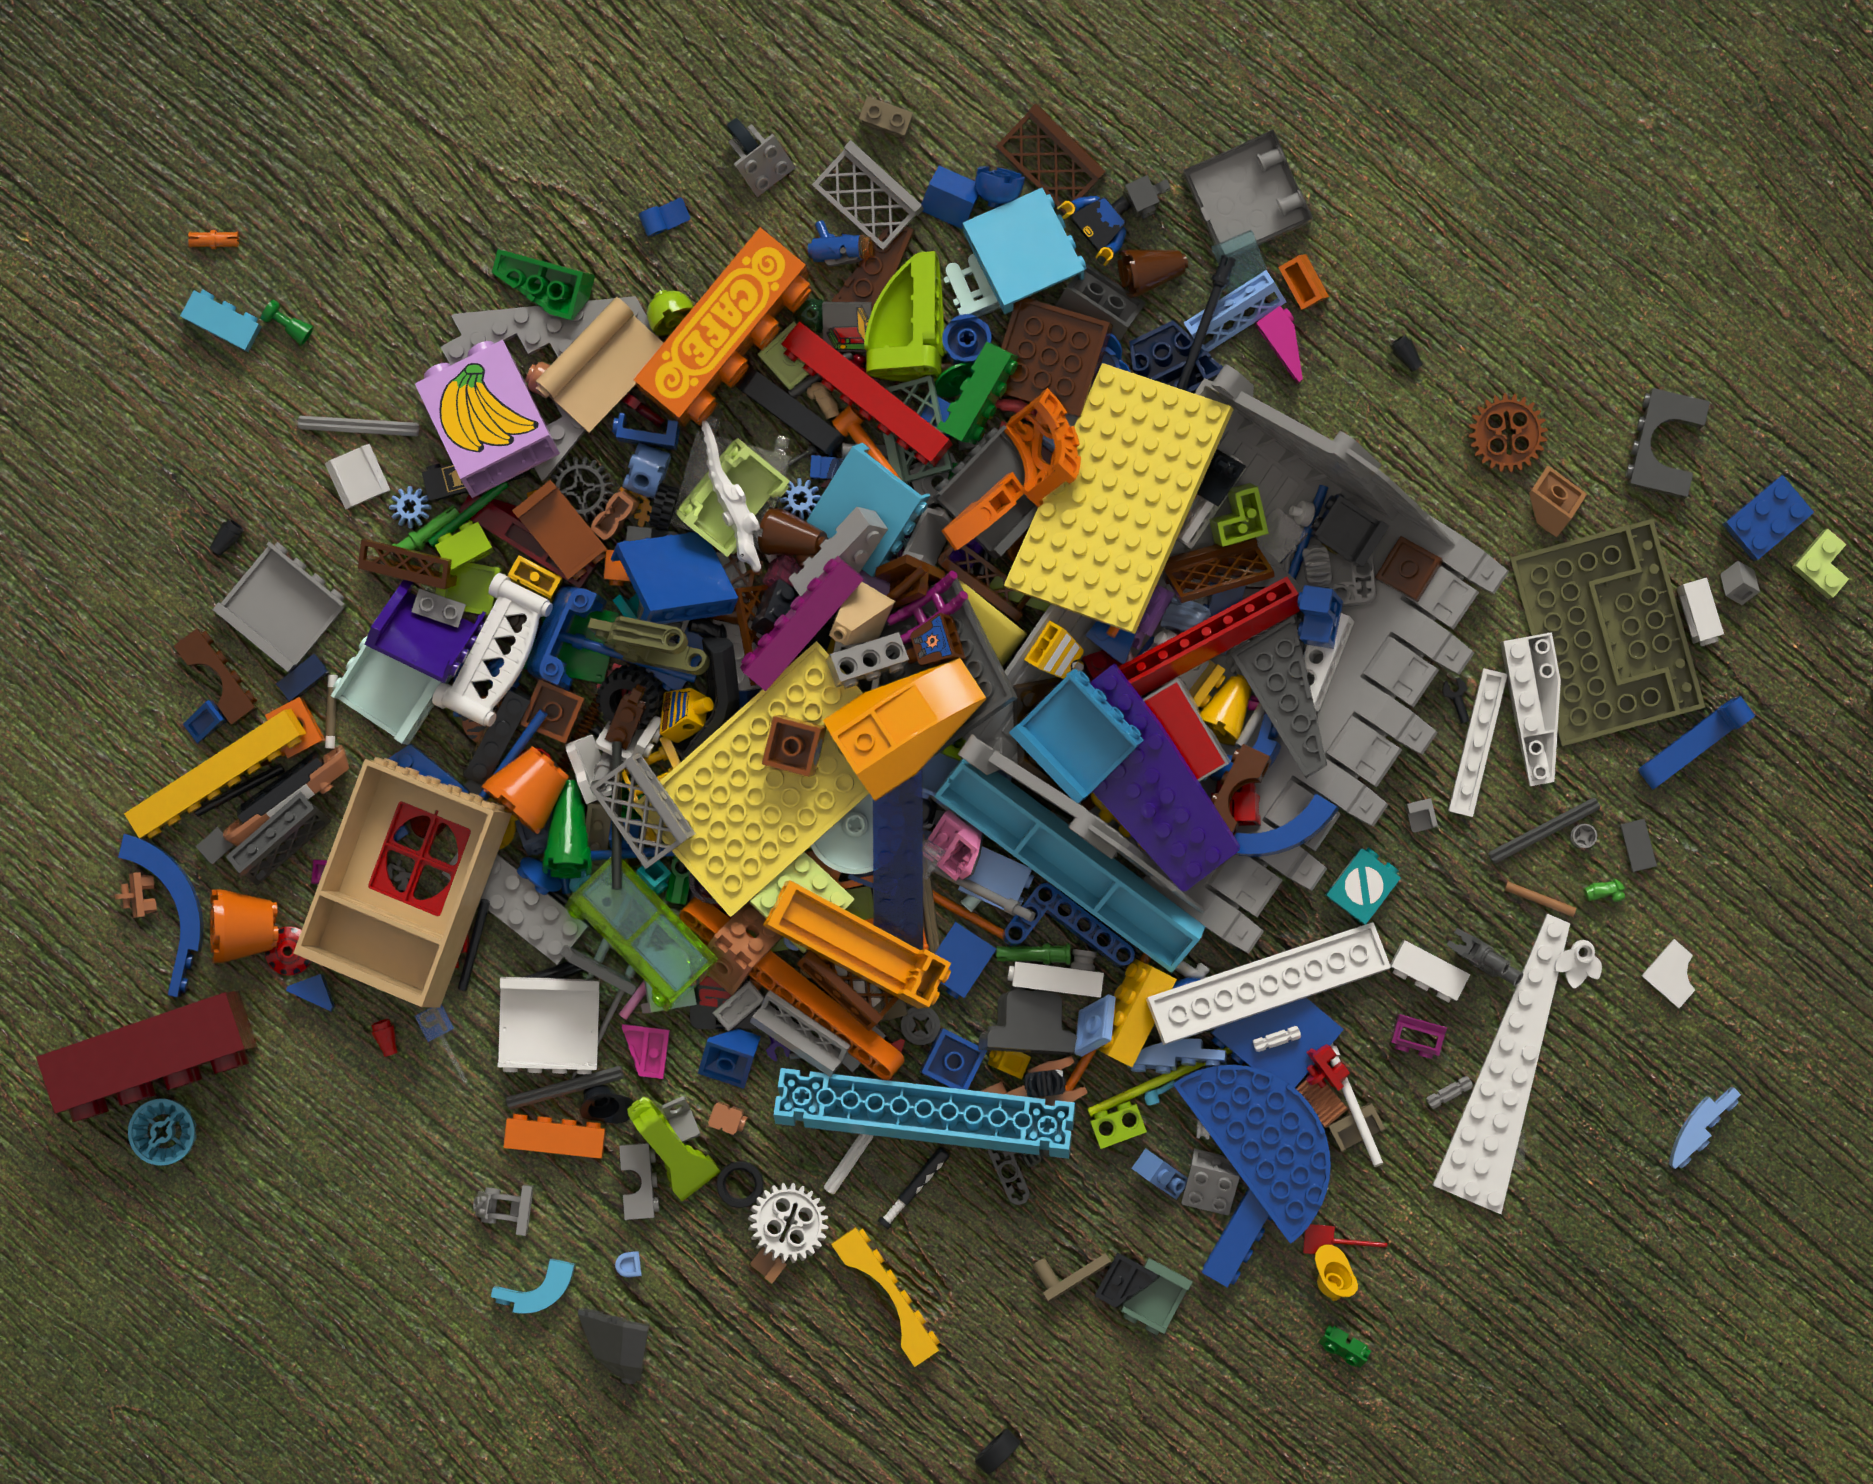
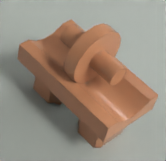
[115,872,157,918]

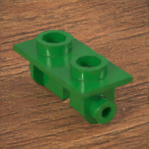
[1318,1325,1371,1368]

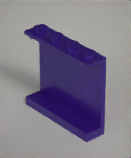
[364,580,486,684]

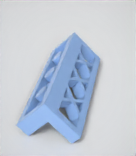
[1184,270,1286,352]

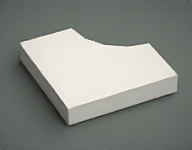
[1641,939,1695,1008]

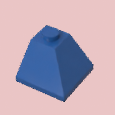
[698,1029,761,1089]

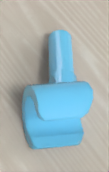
[1144,1080,1175,1105]

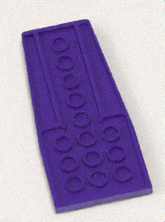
[1090,664,1240,891]

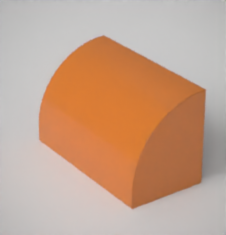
[1278,254,1329,310]

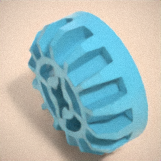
[128,1098,197,1165]

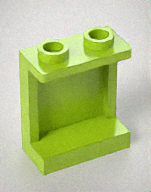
[435,563,505,616]

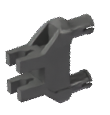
[1447,928,1523,986]

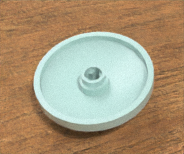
[811,791,905,874]

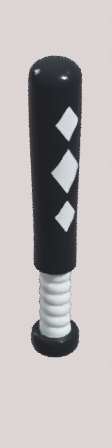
[878,1147,950,1229]

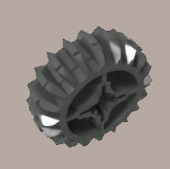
[551,457,614,523]

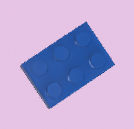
[1722,475,1814,562]

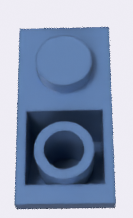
[1131,1148,1188,1200]

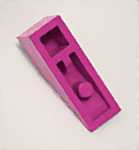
[1255,306,1303,385]

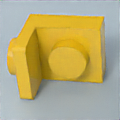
[988,1051,1031,1079]

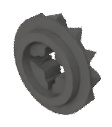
[901,1007,940,1045]

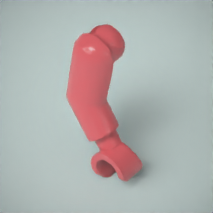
[995,399,1038,422]

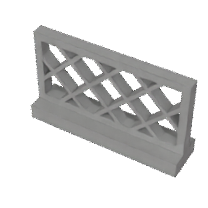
[812,140,924,251]
[590,753,696,869]

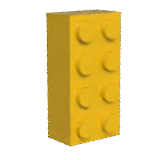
[1097,959,1177,1067]

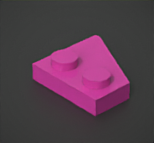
[622,1024,670,1079]

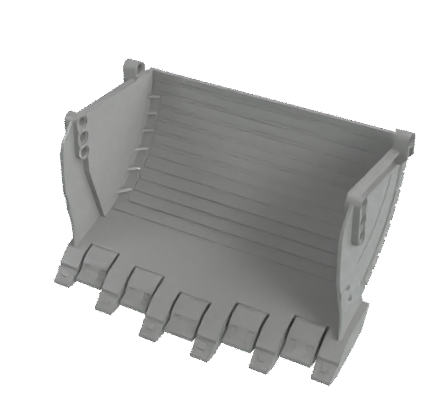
[958,364,1509,954]

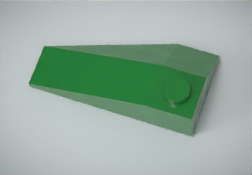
[492,249,595,320]

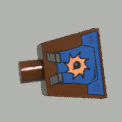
[906,613,966,668]

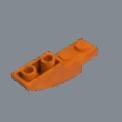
[941,472,1024,551]

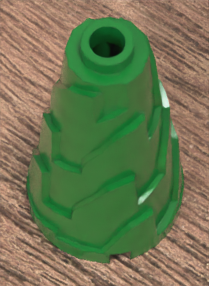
[542,780,592,879]

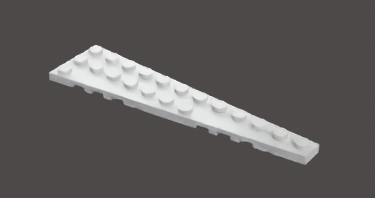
[1432,914,1570,1214]

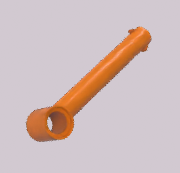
[832,405,902,480]

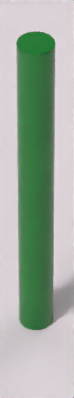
[428,481,509,548]

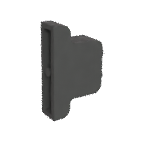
[979,986,1077,1056]

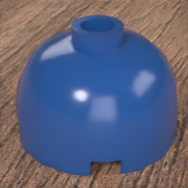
[975,166,1025,208]

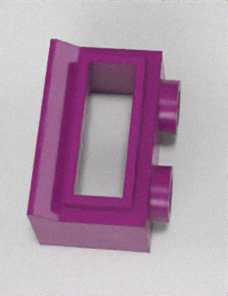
[1390,1014,1447,1059]

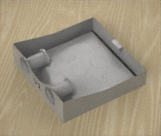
[1183,129,1313,259]

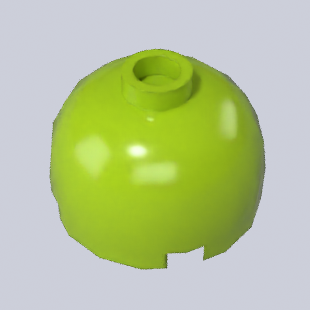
[647,290,694,336]

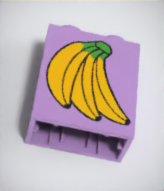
[415,340,560,498]

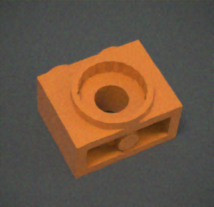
[264,697,325,759]

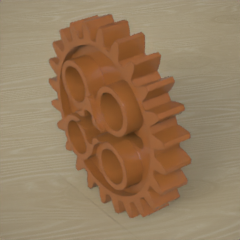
[1467,393,1548,473]

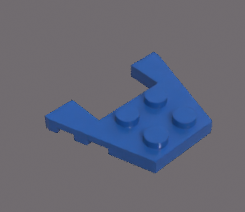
[388,744,470,842]

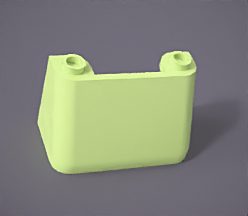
[676,438,790,557]

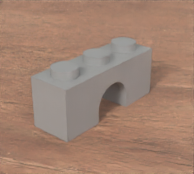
[619,1143,659,1220]

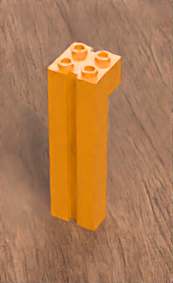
[763,880,951,1009]

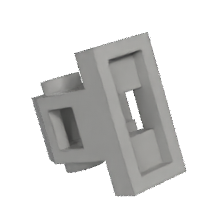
[473,1184,534,1236]

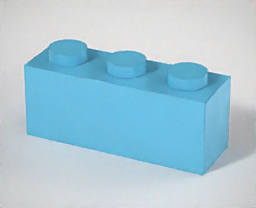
[180,289,262,352]

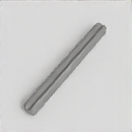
[298,416,419,436]

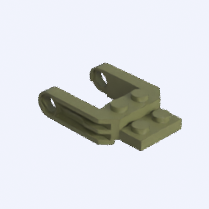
[588,616,710,675]

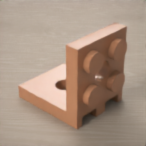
[696,902,783,996]

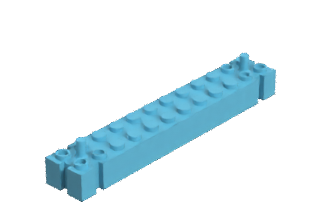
[773,1068,1075,1159]

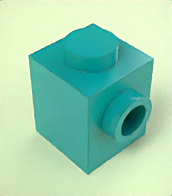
[632,856,671,898]

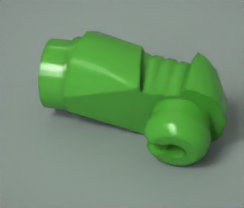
[1583,878,1625,902]

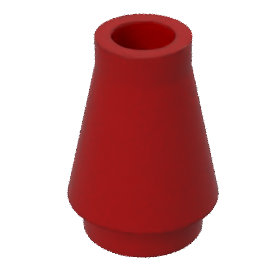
[370,1019,398,1057]

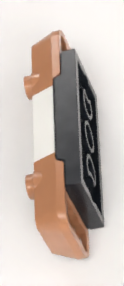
[223,745,349,846]

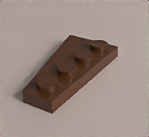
[831,221,915,310]

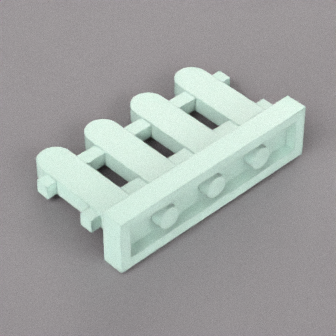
[943,253,1052,318]

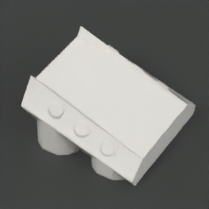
[325,444,390,510]

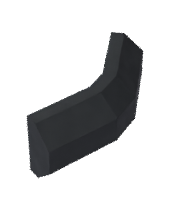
[672,637,740,760]

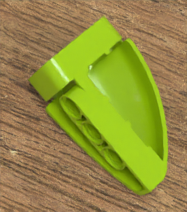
[864,251,945,382]

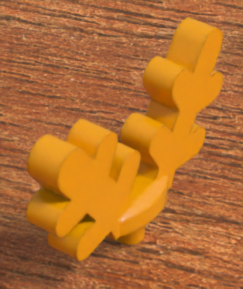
[615,487,652,527]

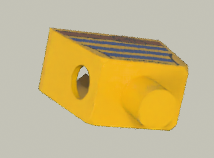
[659,688,714,743]

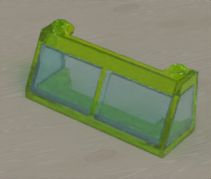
[565,857,718,1012]

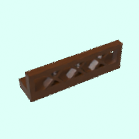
[358,539,457,589]
[937,544,1031,622]

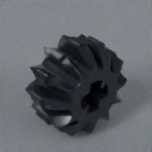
[1024,1069,1066,1098]

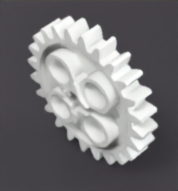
[748,1183,828,1263]

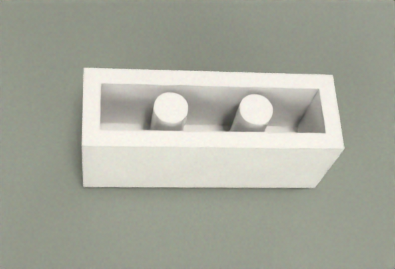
[1390,940,1470,1003]

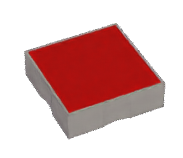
[1143,677,1230,781]

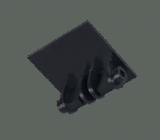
[1197,449,1246,507]

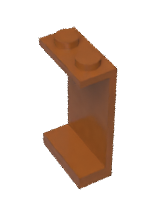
[512,480,607,581]

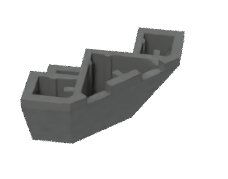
[578,1308,650,1384]

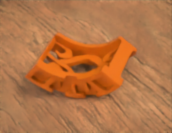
[1004,388,1081,507]

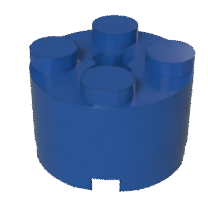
[942,314,992,365]

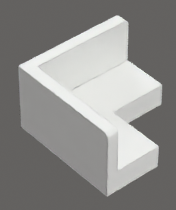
[565,735,612,804]

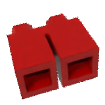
[1211,780,1261,826]

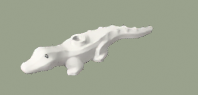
[701,420,761,573]

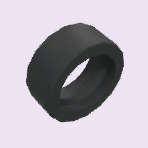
[716,1161,764,1208]
[975,1429,1021,1475]

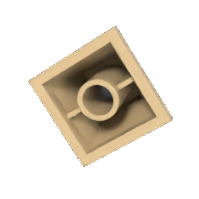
[829,582,895,646]

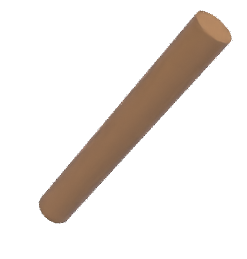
[1504,881,1576,917]

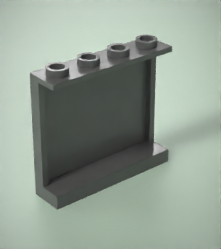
[933,425,1038,559]

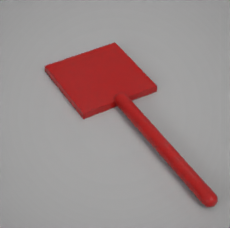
[1303,1224,1388,1254]

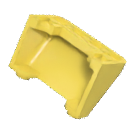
[958,579,1028,668]

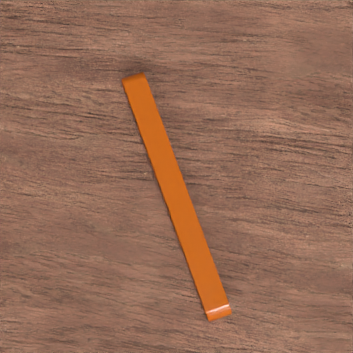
[679,896,905,1080]

